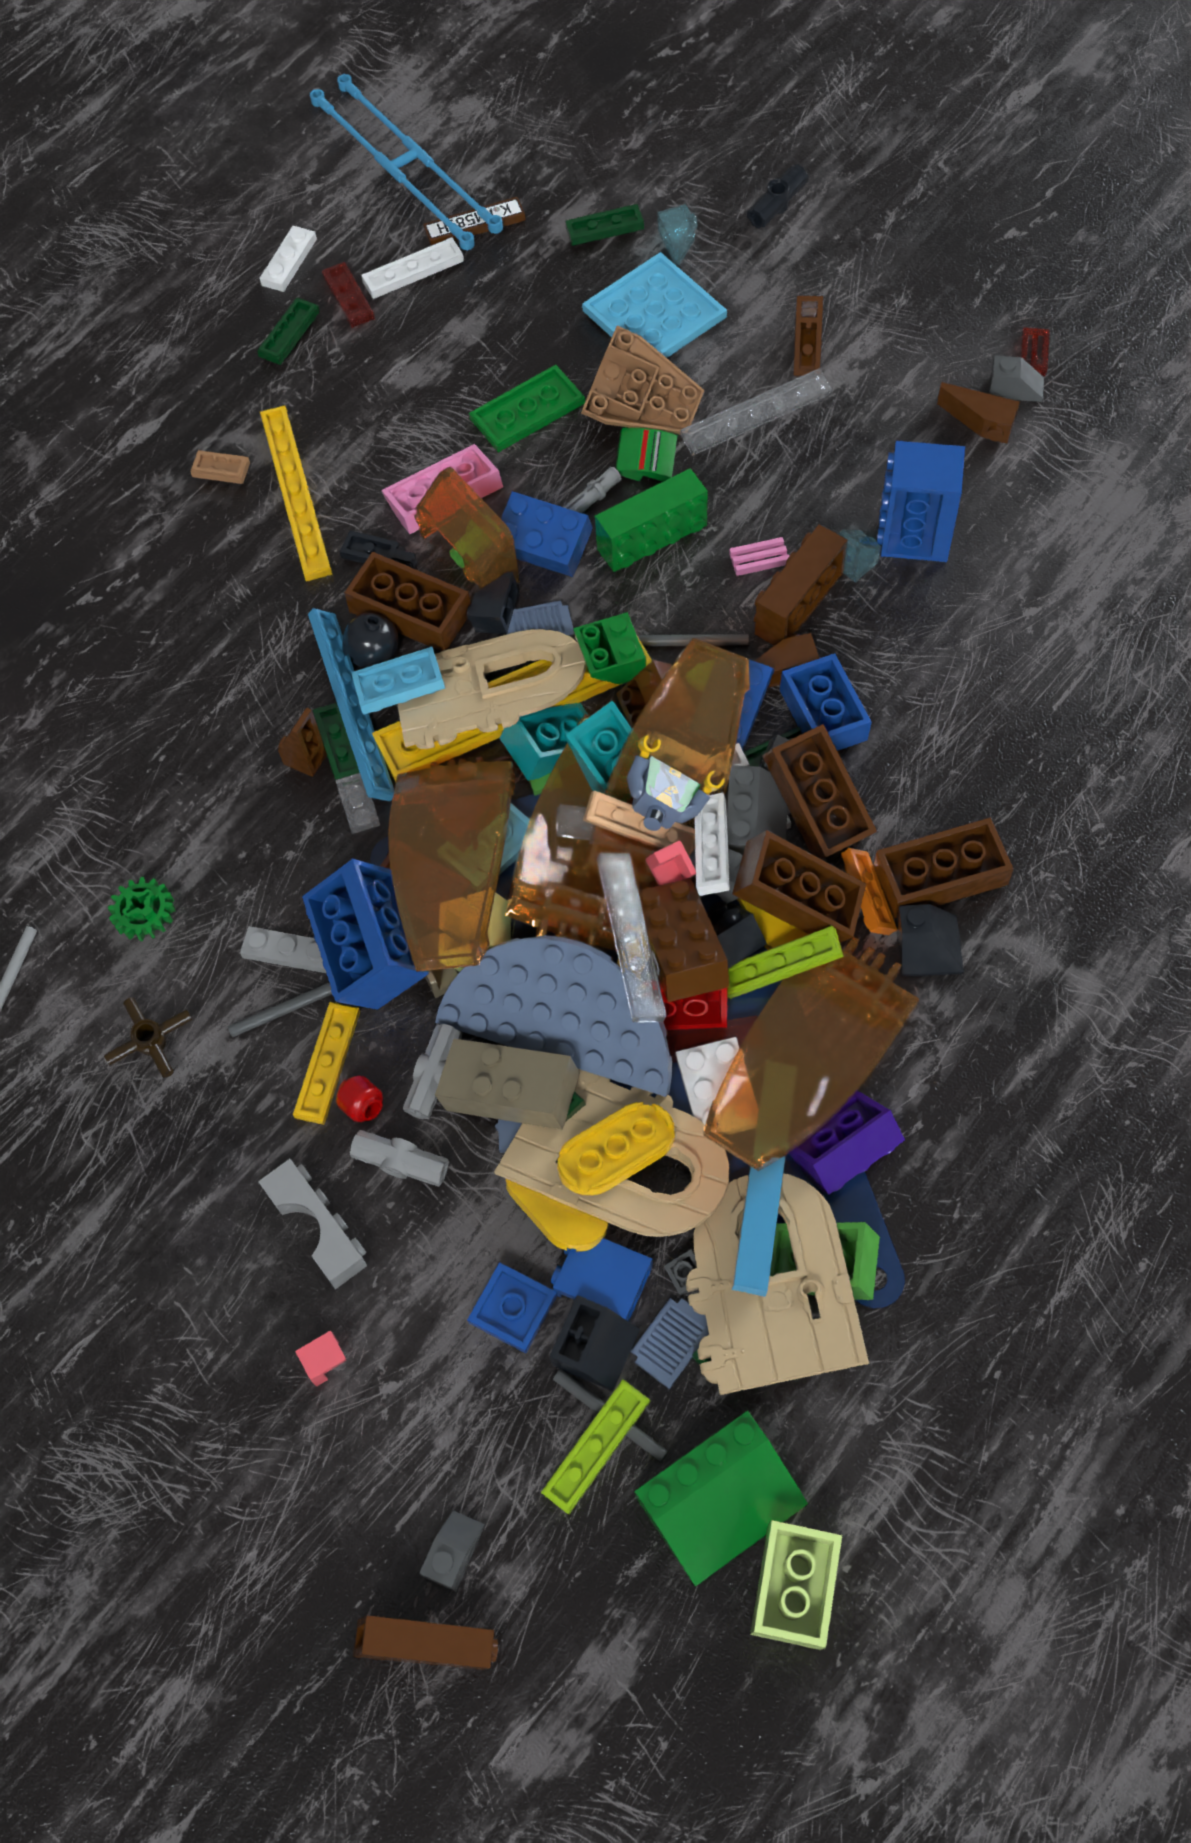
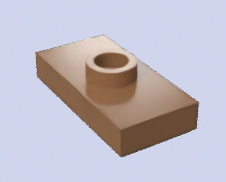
[190,450,250,484]

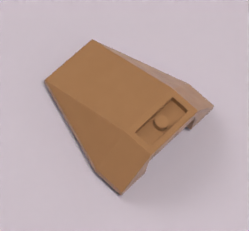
[581,325,704,435]

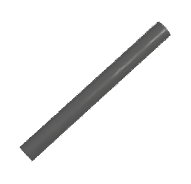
[637,634,749,646]
[227,982,332,1038]
[553,1369,669,1462]

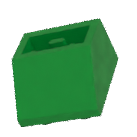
[573,612,646,685]

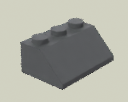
[727,765,788,856]

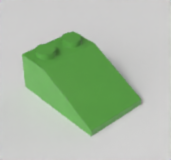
[770,1222,880,1300]

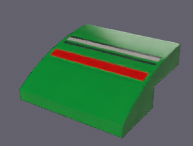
[615,427,677,482]

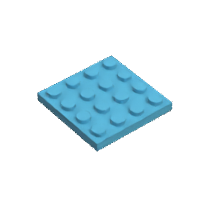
[582,252,727,358]

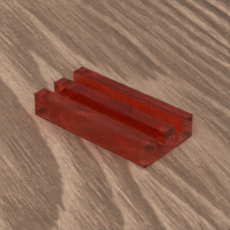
[1020,327,1050,376]

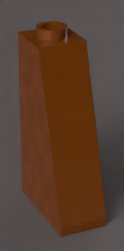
[353,1616,498,1670]

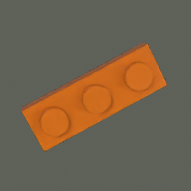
[841,848,897,936]

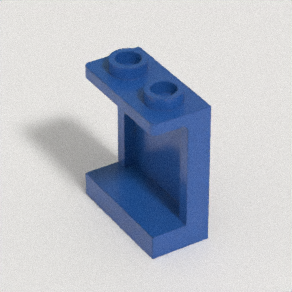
[551,1238,653,1322]

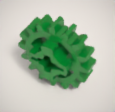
[108,877,176,941]

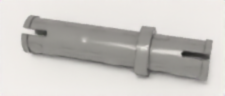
[563,467,622,513]

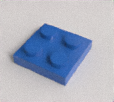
[467,1262,558,1353]

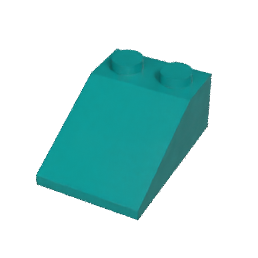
[564,701,651,802]
[500,703,590,781]

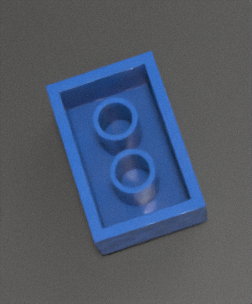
[492,491,593,577]
[780,653,872,751]

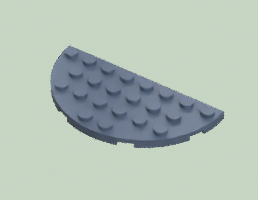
[435,935,672,1097]

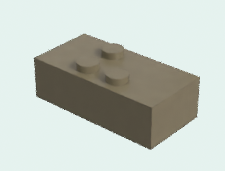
[435,1039,580,1130]

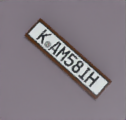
[423,197,525,246]

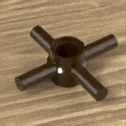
[104,998,192,1078]

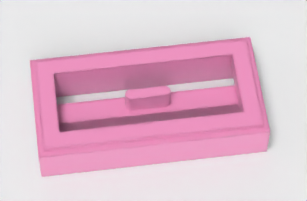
[729,537,789,576]

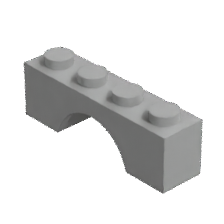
[258,1159,367,1289]

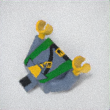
[627,734,724,831]

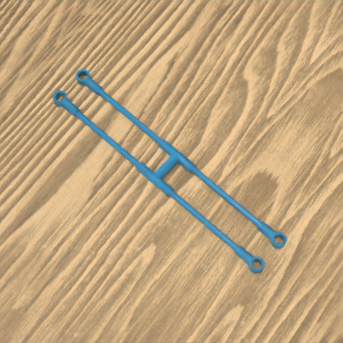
[310,74,503,250]

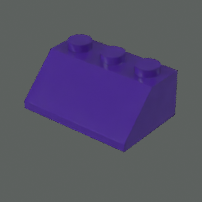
[786,1091,905,1195]

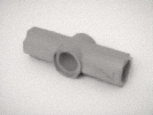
[403,1024,462,1120]
[350,1130,449,1187]

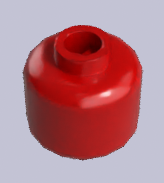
[336,1075,383,1122]

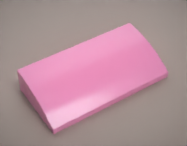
[382,444,503,534]

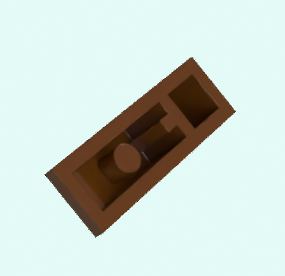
[794,296,823,377]
[937,382,1020,443]
[755,633,820,688]
[278,708,327,777]

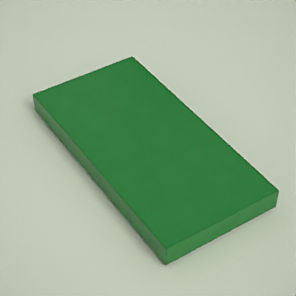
[469,365,585,453]

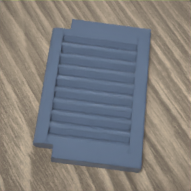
[506,600,575,638]
[631,1298,709,1389]

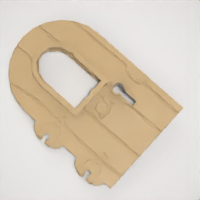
[397,629,586,749]
[494,1069,729,1237]
[685,1173,869,1395]

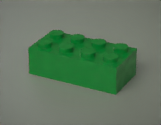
[595,468,708,572]

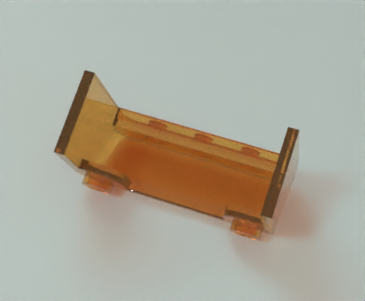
[414,467,520,590]

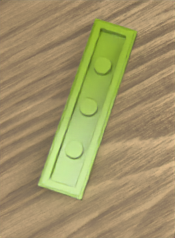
[727,926,844,999]
[541,1379,651,1514]

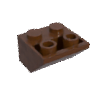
[616,660,696,740]

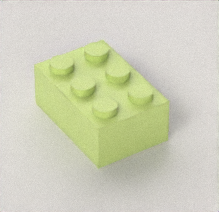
[750,1520,842,1650]

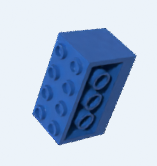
[877,441,965,562]
[302,859,429,1010]

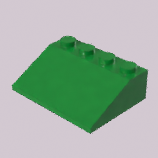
[634,1411,808,1587]

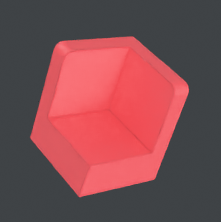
[645,840,696,886]
[295,1330,346,1387]

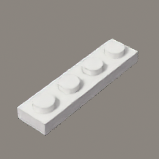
[361,238,464,299]
[695,793,730,896]

